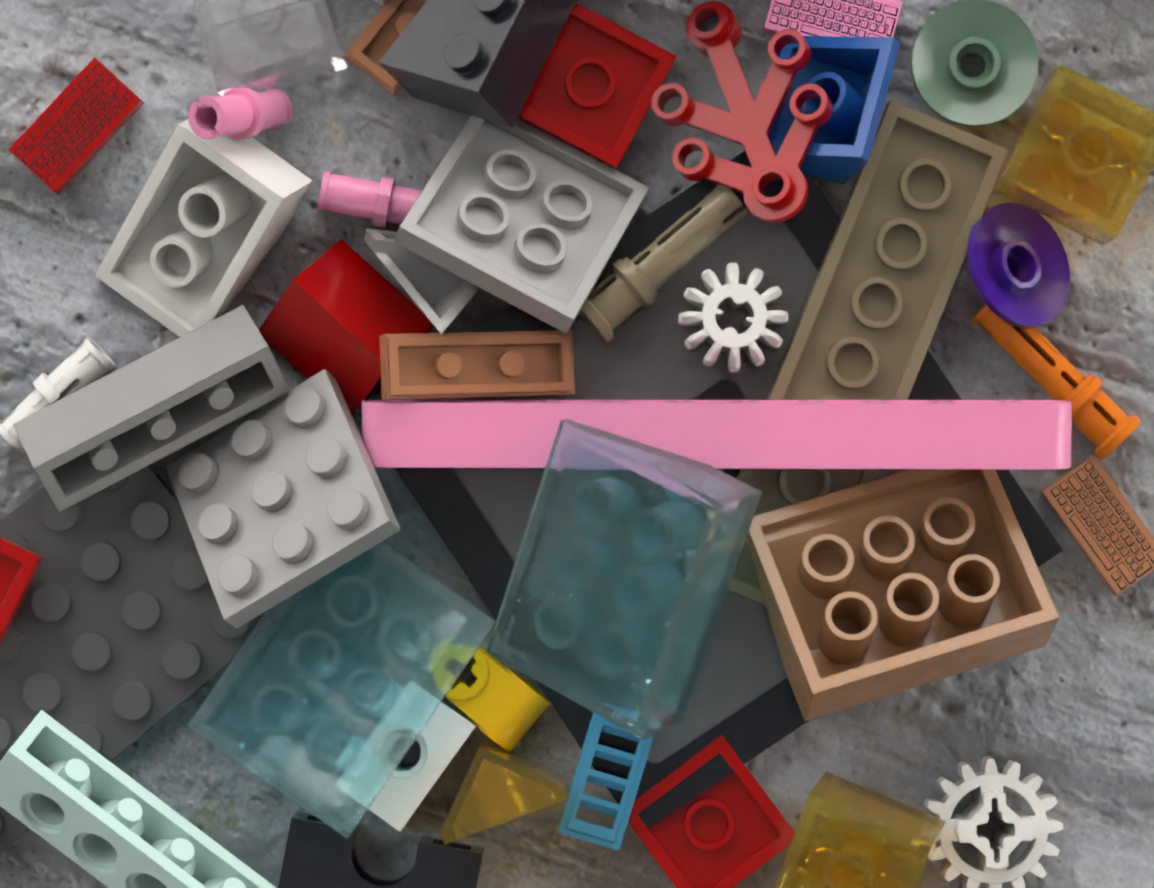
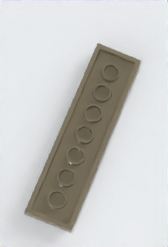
[694,100,1009,605]

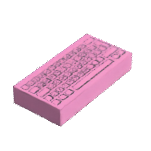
[762,0,903,37]

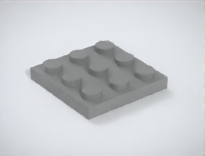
[394,115,650,334]
[166,369,401,629]

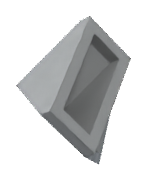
[364,229,480,334]

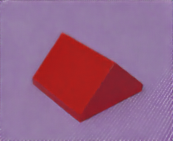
[259,239,434,417]

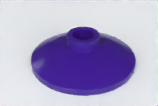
[967,203,1070,328]

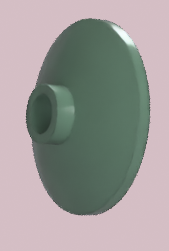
[911,0,1039,127]

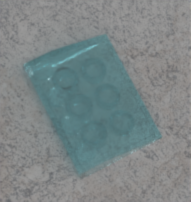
[486,419,762,740]
[187,541,497,838]

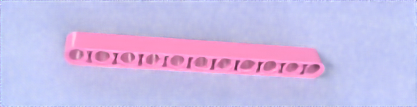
[362,399,1072,470]

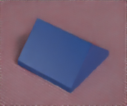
[768,36,900,185]

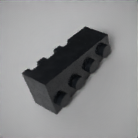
[378,0,577,128]

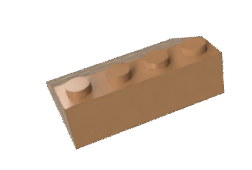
[743,469,1060,721]

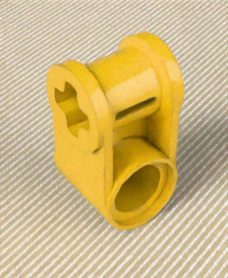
[431,637,551,752]

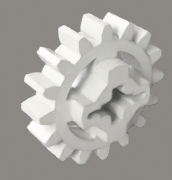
[920,756,1063,888]

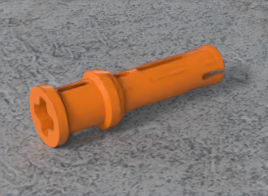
[971,305,1142,460]

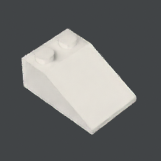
[95,119,313,337]

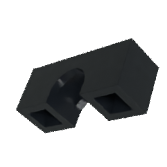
[278,812,484,888]

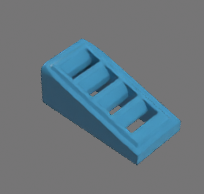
[557,708,657,851]

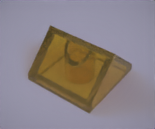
[440,737,569,845]

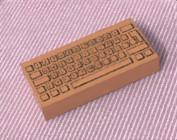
[1039,455,1154,596]

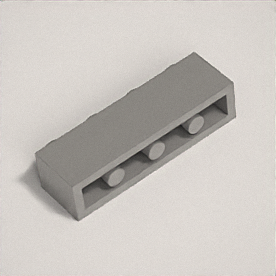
[13,305,290,512]

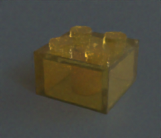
[993,64,1154,246]
[775,772,946,888]

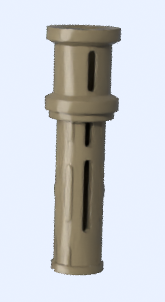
[579,184,747,344]

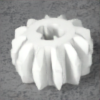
[678,263,788,373]

